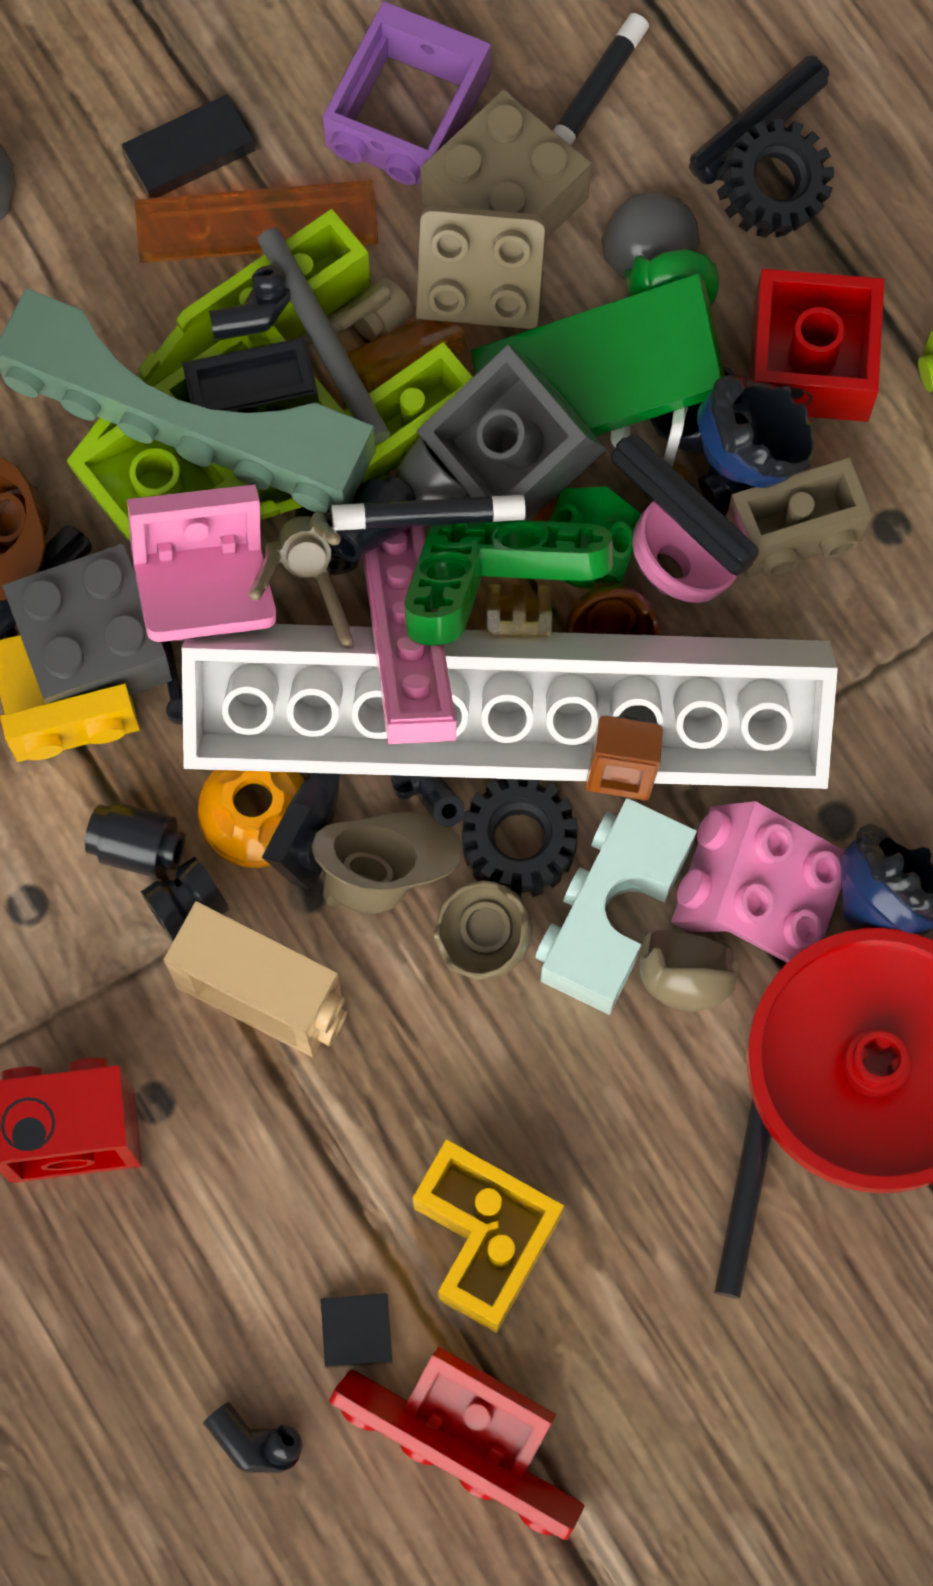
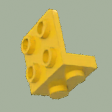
[0,635,140,762]

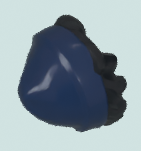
[697,375,815,488]
[839,824,933,936]

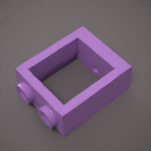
[323,1,491,185]

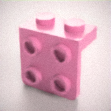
[127,484,276,642]
[671,801,844,962]

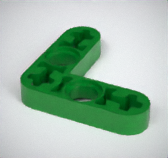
[404,520,613,646]

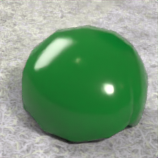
[625,249,720,307]

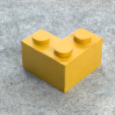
[413,1139,564,1333]

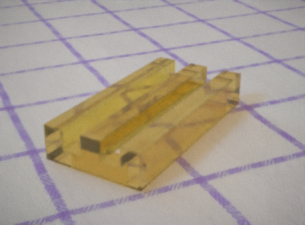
[486,584,552,637]

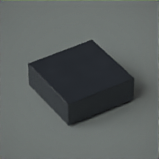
[321,1293,393,1369]

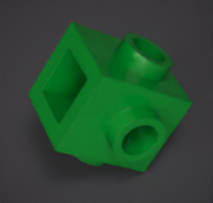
[549,486,642,589]

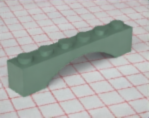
[0,288,376,513]

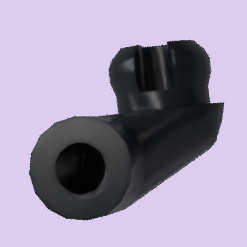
[390,775,465,827]

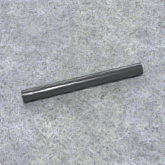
[257,228,390,445]

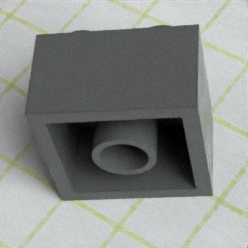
[417,345,607,521]
[2,543,172,704]

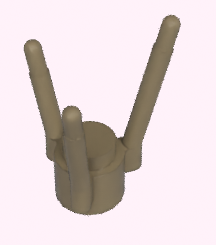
[295,277,413,411]
[249,512,353,647]

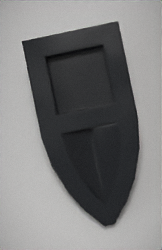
[262,773,340,891]

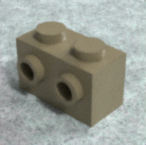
[726,457,872,577]

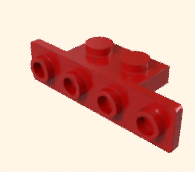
[329,1346,585,1540]

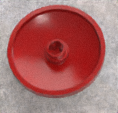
[746,928,933,1193]

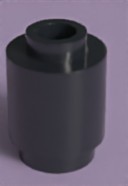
[85,802,185,879]

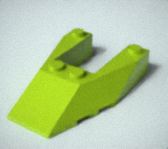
[67,209,473,543]

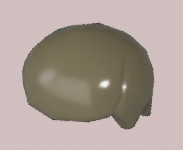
[433,880,533,980]
[640,930,739,1012]

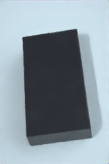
[121,94,255,201]
[182,337,319,413]

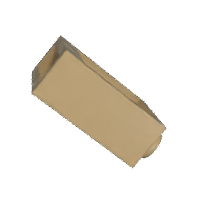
[164,901,347,1058]

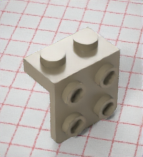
[416,205,546,329]

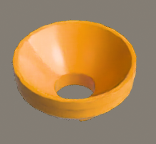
[198,770,305,868]

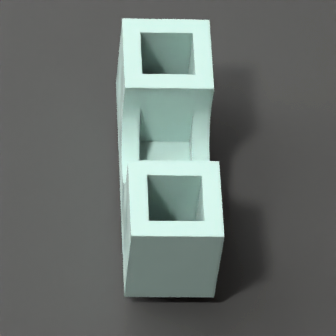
[535,798,697,1015]

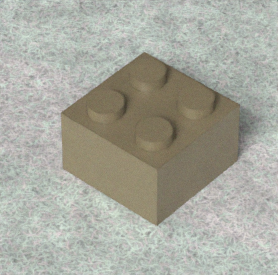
[420,89,592,241]

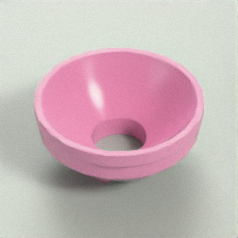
[632,501,738,603]

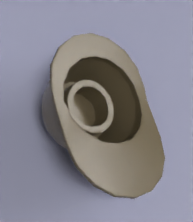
[312,812,463,914]

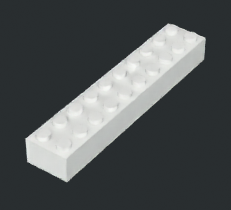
[182,624,838,789]

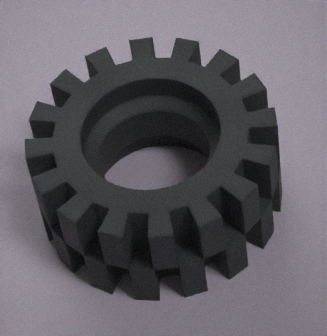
[716,119,834,238]
[462,779,578,898]

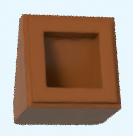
[585,716,663,800]

